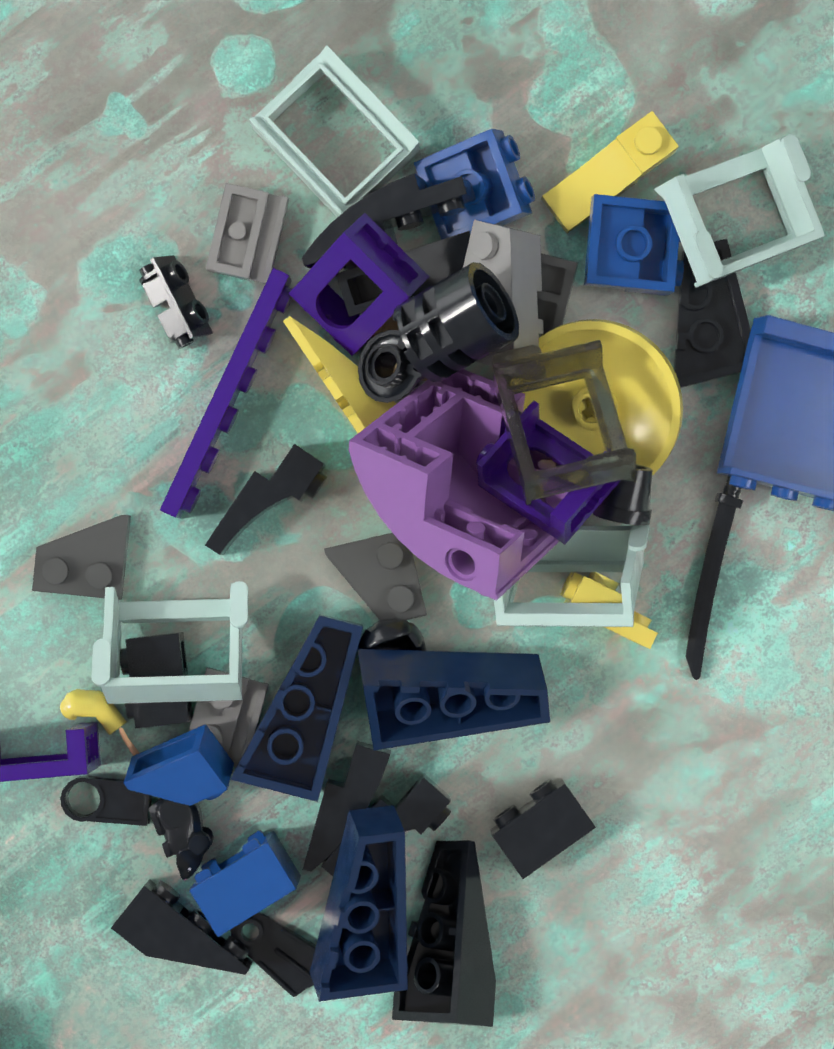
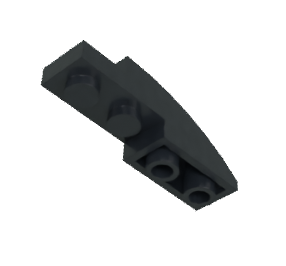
[302,173,476,270]

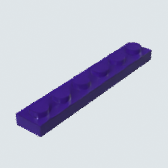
[160,268,292,519]

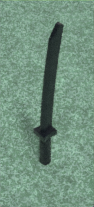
[685,476,743,680]

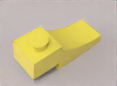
[541,111,679,234]

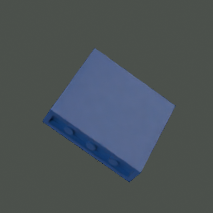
[717,315,834,511]

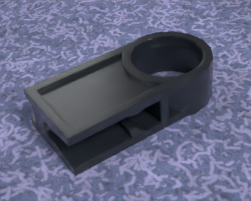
[60,775,152,826]

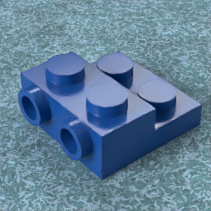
[414,128,535,240]
[584,194,684,296]

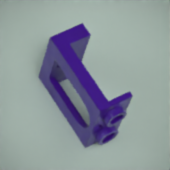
[289,213,430,356]
[476,400,622,545]
[0,722,101,782]

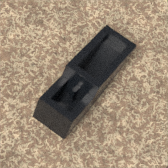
[302,741,391,872]

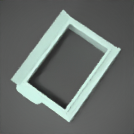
[249,45,419,217]
[654,134,825,288]
[494,525,650,627]
[91,581,248,704]

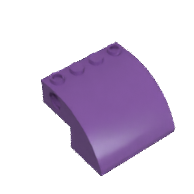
[348,369,580,601]

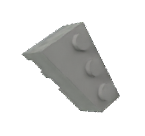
[463,220,545,376]

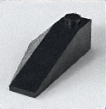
[392,840,496,1027]

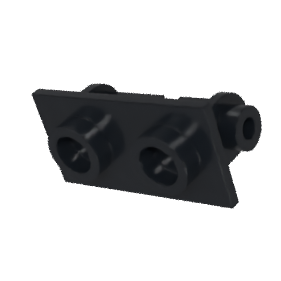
[139,255,213,349]

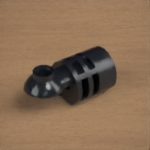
[358,262,519,403]

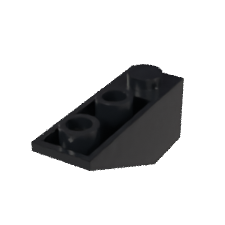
[336,231,471,317]
[111,879,253,975]

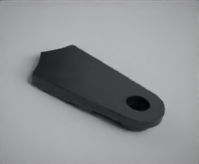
[231,912,316,997]

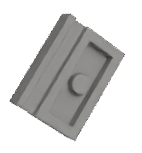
[206,183,289,284]
[189,667,269,767]

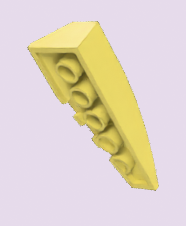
[283,316,396,433]

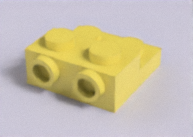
[559,572,658,649]

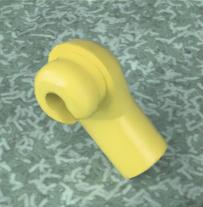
[60,689,127,735]

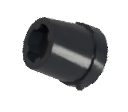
[593,462,653,526]

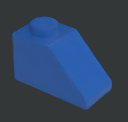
[124,724,234,806]

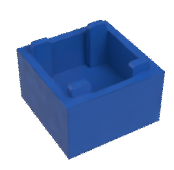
[189,830,301,937]

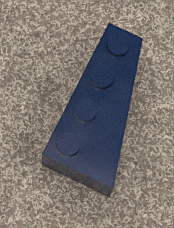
[230,614,363,802]
[358,649,550,751]
[310,805,408,1002]

